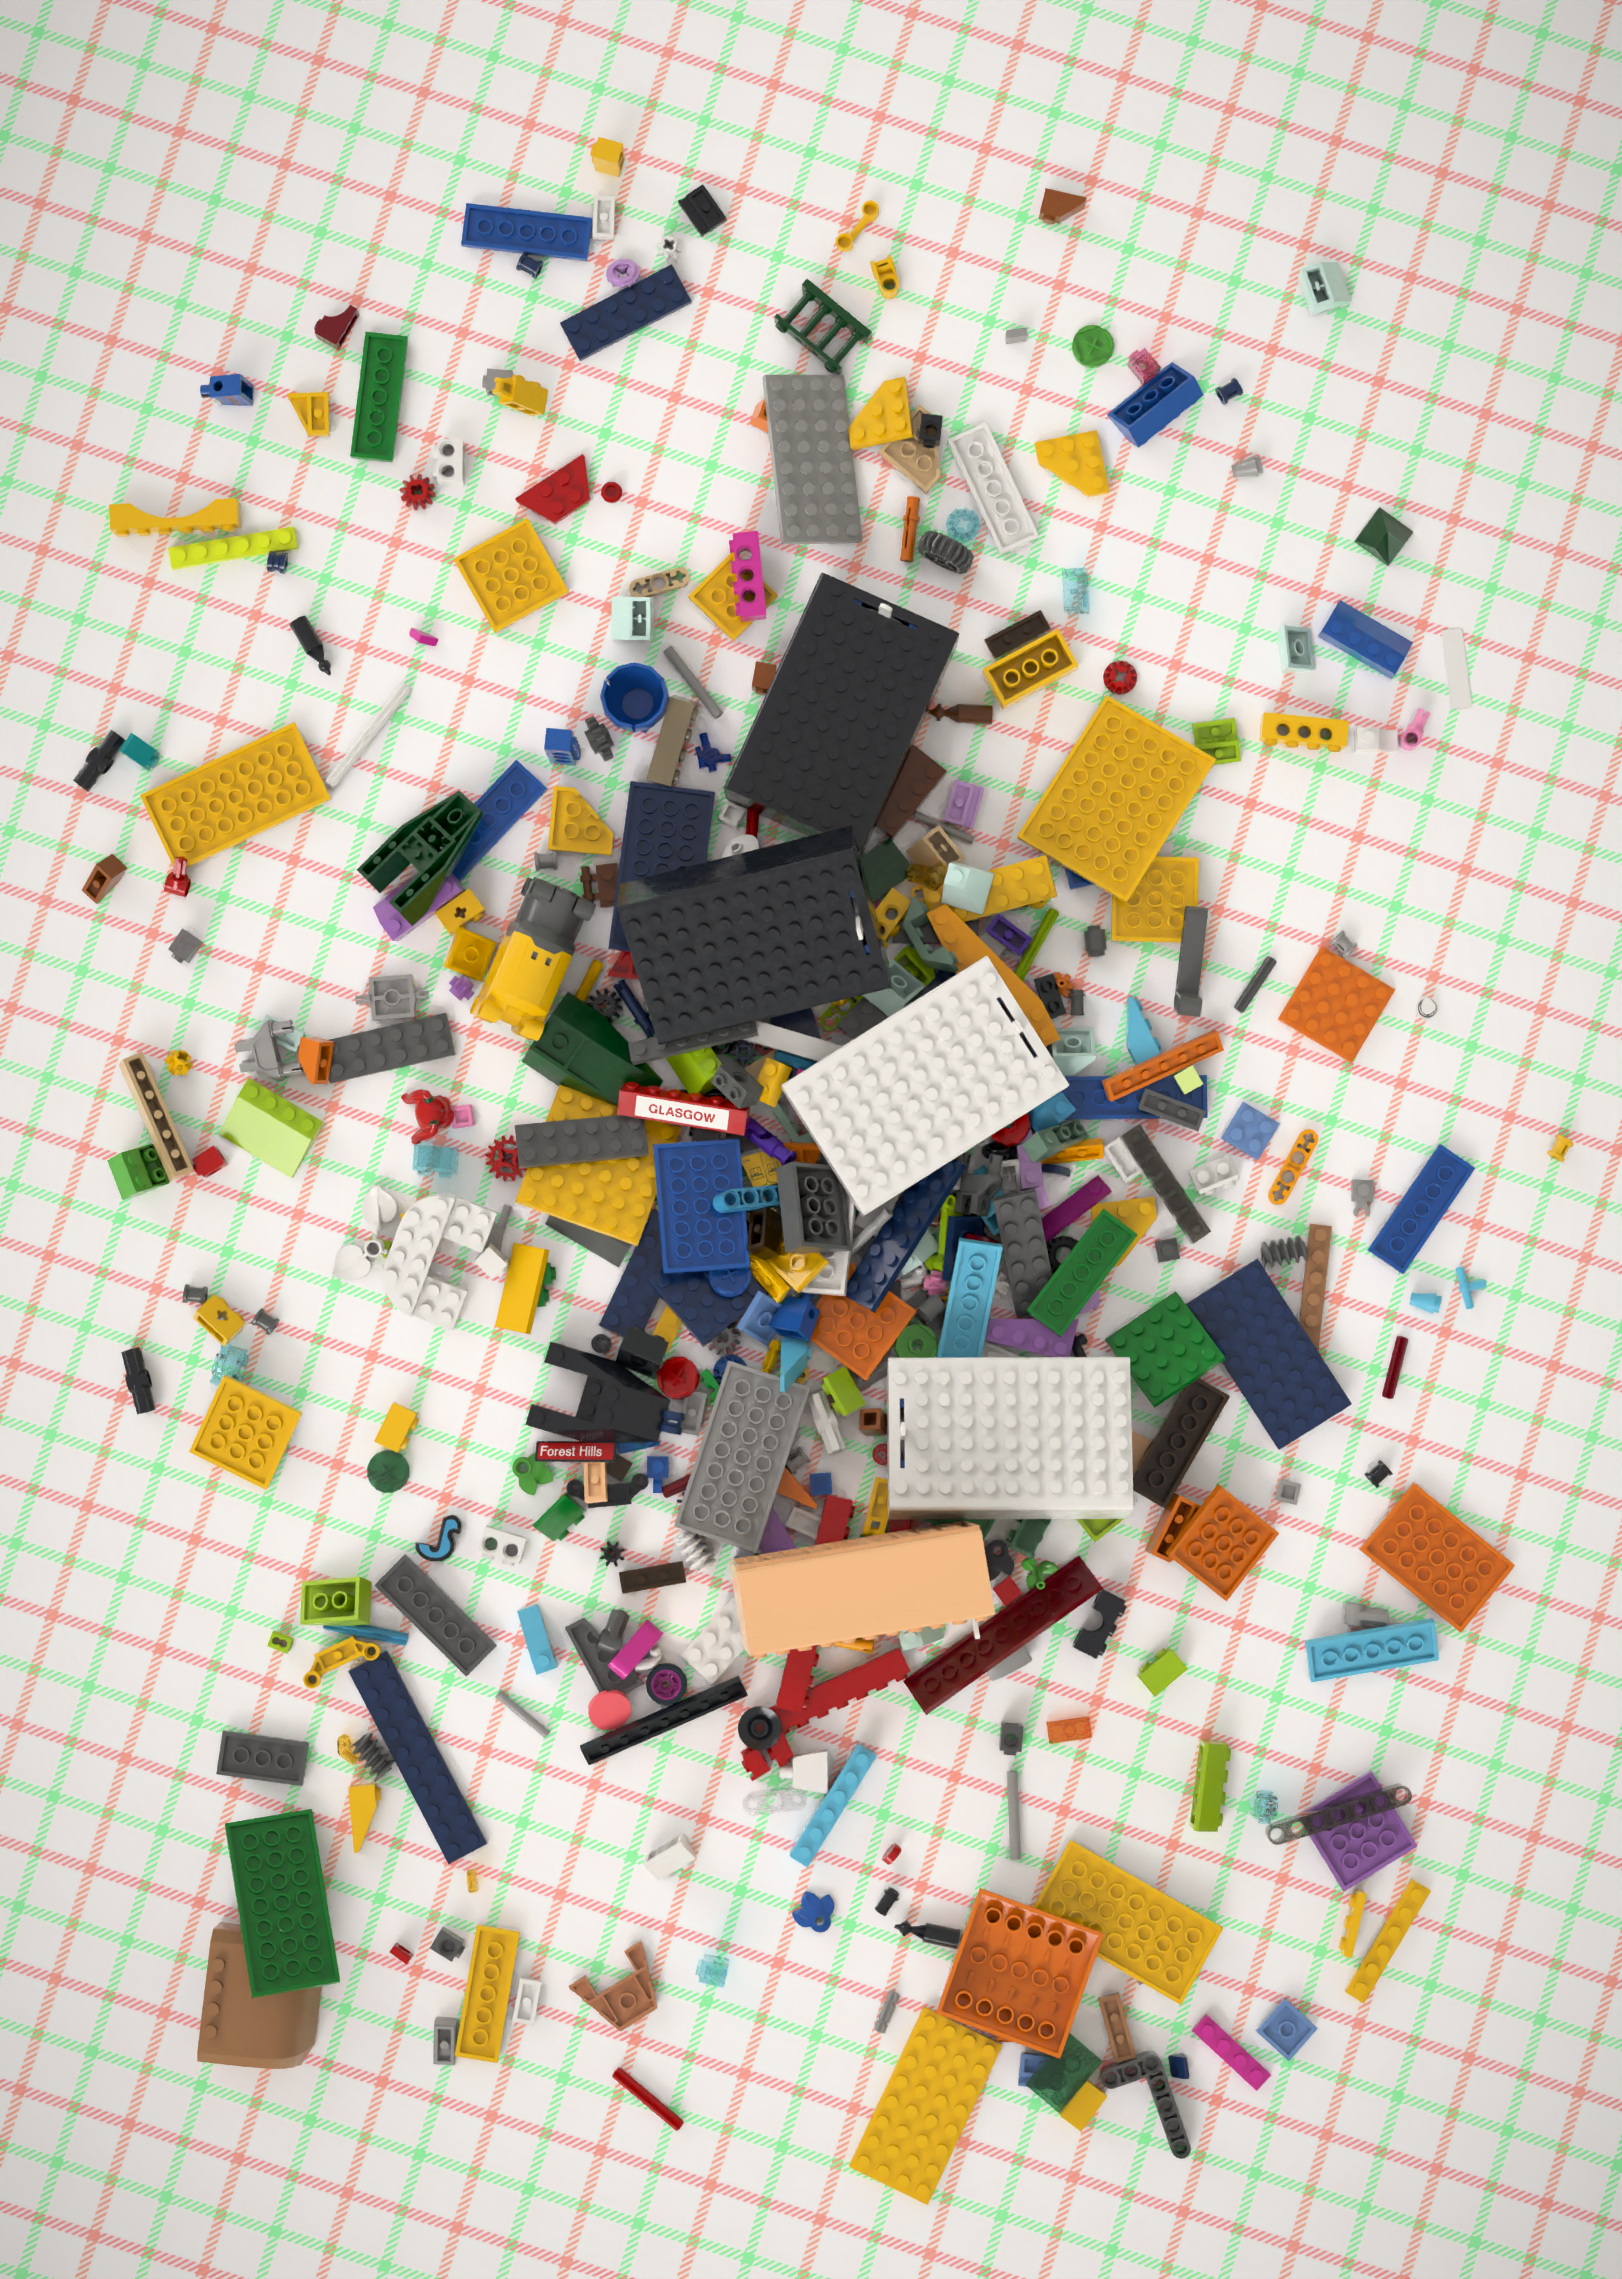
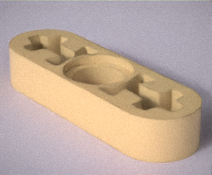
[629,567,690,597]

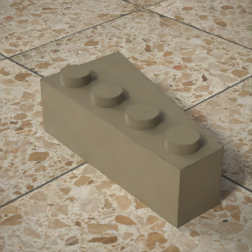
[646,695,699,787]

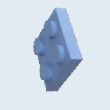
[1220,1102,1280,1161]
[736,1290,781,1347]
[1256,1998,1318,2061]

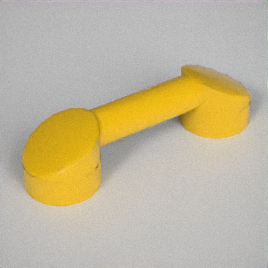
[836,200,879,252]

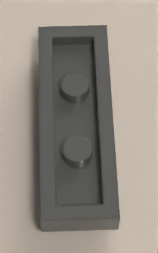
[1137,1088,1206,1132]

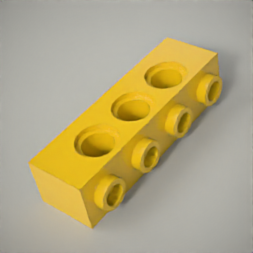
[1259,712,1349,752]

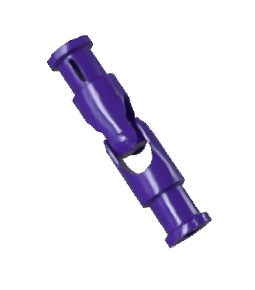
[744,1115,797,1166]

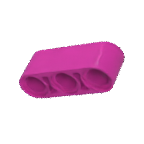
[607,1619,664,1680]

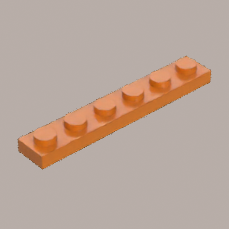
[1102,1030,1224,1102]

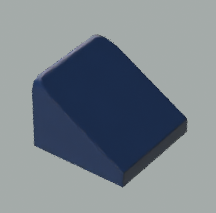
[1168,2053,1190,2079]

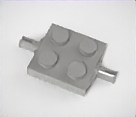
[355,974,429,1021]

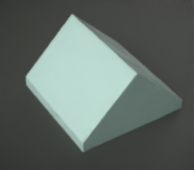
[1277,625,1315,674]

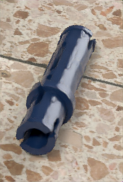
[613,979,655,1038]

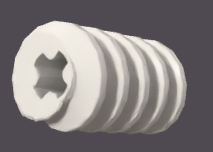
[673,1530,716,1576]

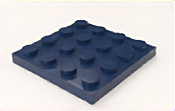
[648,1268,769,1347]

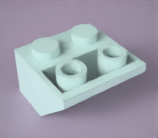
[1297,262,1352,316]
[611,596,654,640]

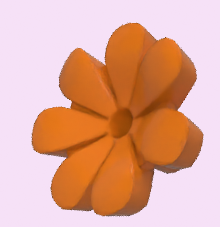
[1054,972,1074,998]

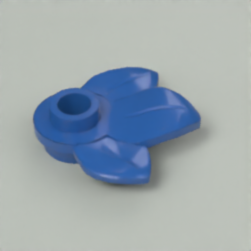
[792,1891,835,1933]

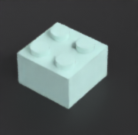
[863,960,926,1017]

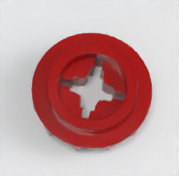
[1103,660,1137,695]

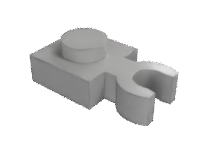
[1351,1179,1374,1217]

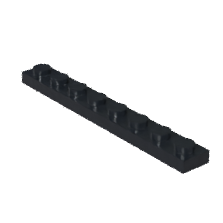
[580,1676,748,1765]

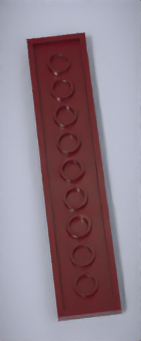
[903,1556,1103,1715]

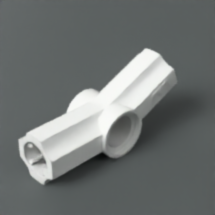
[807,1388,846,1456]

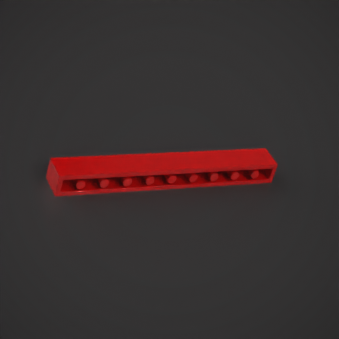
[775,1495,855,1714]

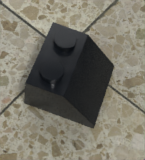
[616,1326,669,1380]

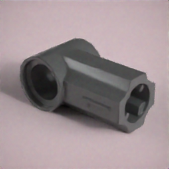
[596,1609,630,1655]

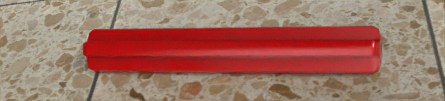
[612,2067,684,2131]

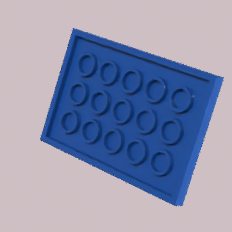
[653,1139,750,1274]

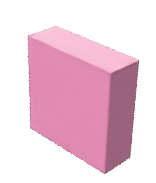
[451,1104,474,1129]

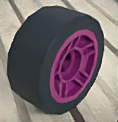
[646,1663,687,1705]

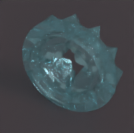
[946,507,980,542]

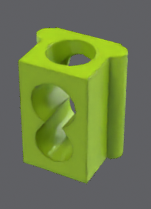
[267,1630,294,1654]

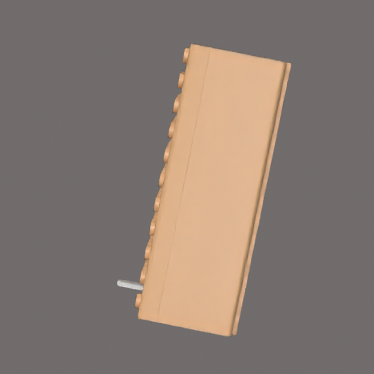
[729,1520,995,1659]

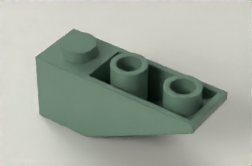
[1022,1119,1089,1163]

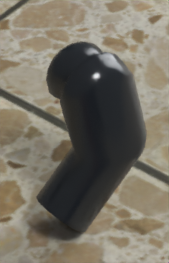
[1073,1333,1088,1357]

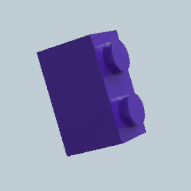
[984,913,1032,958]

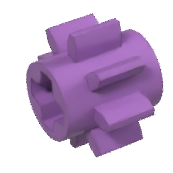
[448,975,475,1001]

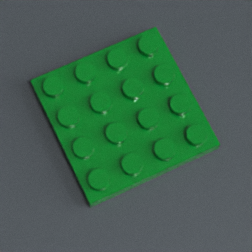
[1105,1291,1226,1408]

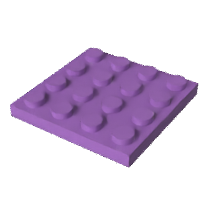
[1297,1770,1417,1892]

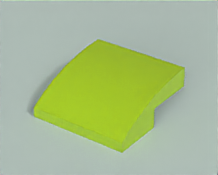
[1192,717,1241,765]

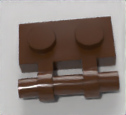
[580,863,618,908]

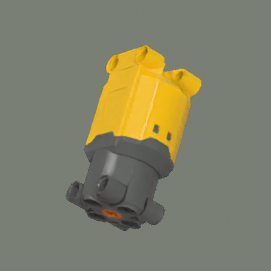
[470,877,596,1041]

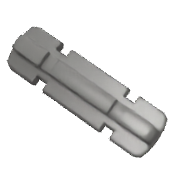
[874,1990,900,2034]

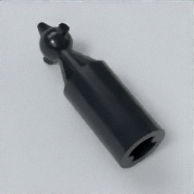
[289,615,331,676]
[894,1921,960,1949]

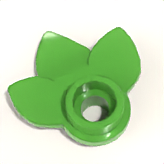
[512,1453,553,1495]

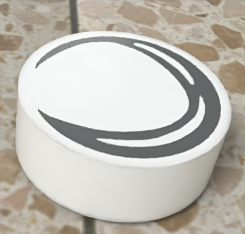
[1415,998,1438,1020]

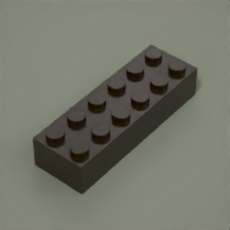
[1133,1378,1230,1509]

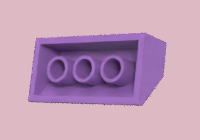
[373,872,466,942]

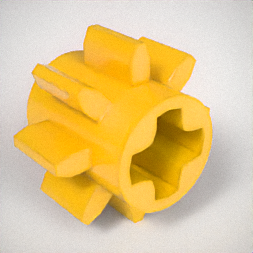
[165,1050,193,1076]

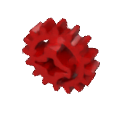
[485,1135,527,1182]

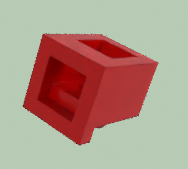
[766,1732,794,1767]
[740,1747,771,1781]

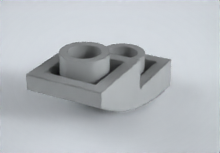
[987,1645,1032,1681]

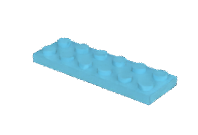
[937,1238,1003,1358]
[1305,1618,1439,1682]

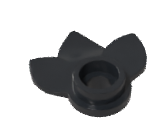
[984,1540,1014,1581]

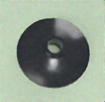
[738,1706,782,1750]

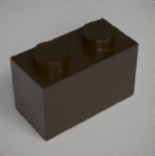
[747,1206,782,1260]

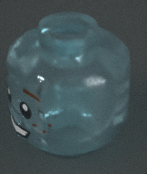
[1250,1790,1279,1824]

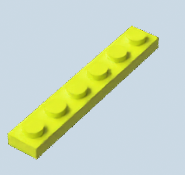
[168,526,298,570]

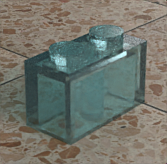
[412,1144,459,1178]
[695,1953,730,1988]

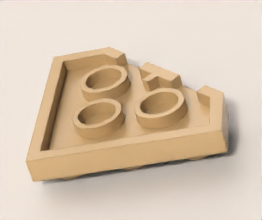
[878,404,940,494]

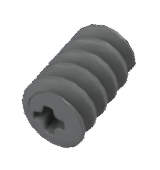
[1260,1236,1308,1269]
[349,1732,394,1782]

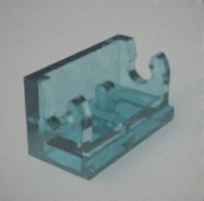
[1062,567,1090,614]

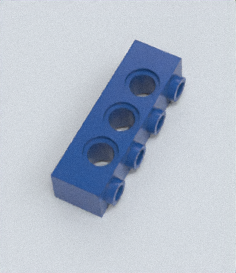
[544,728,581,766]

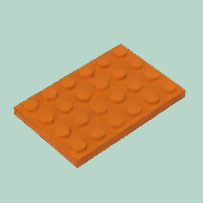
[1359,1482,1515,1633]

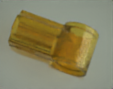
[906,863,948,891]

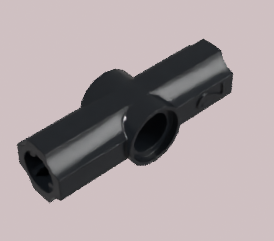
[73,729,126,792]
[121,1347,156,1415]

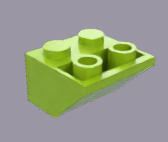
[821,1366,866,1417]

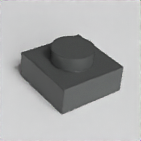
[1154,1238,1180,1263]

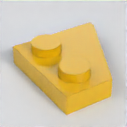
[287,392,330,437]

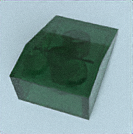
[1026,2032,1103,2114]

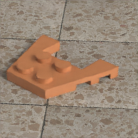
[568,1940,658,2032]

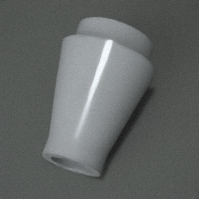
[1231,456,1264,478]

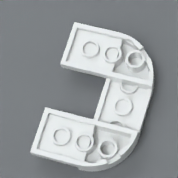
[383,1193,498,1331]

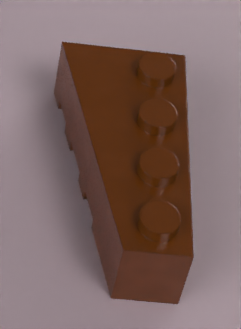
[876,744,947,841]

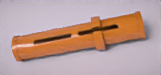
[900,496,920,562]

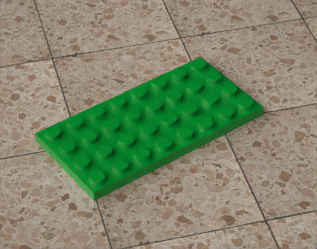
[224,1809,340,1999]

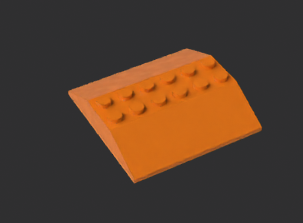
[936,1888,1104,2059]

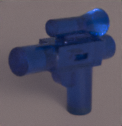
[695,732,731,773]

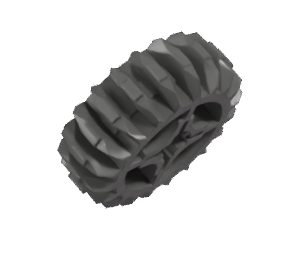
[917,531,974,574]

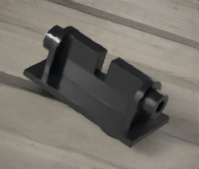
[1033,973,1067,1020]

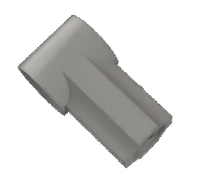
[1343,1602,1389,1627]

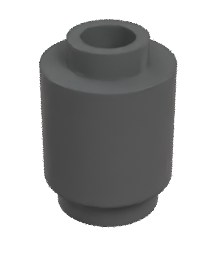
[1084,925,1107,957]

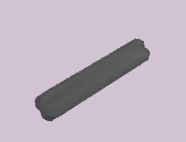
[1234,956,1277,1013]

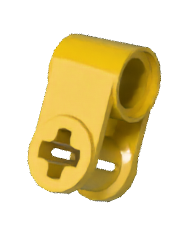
[870,255,899,299]

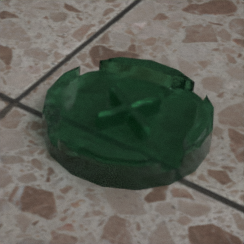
[367,1450,410,1493]

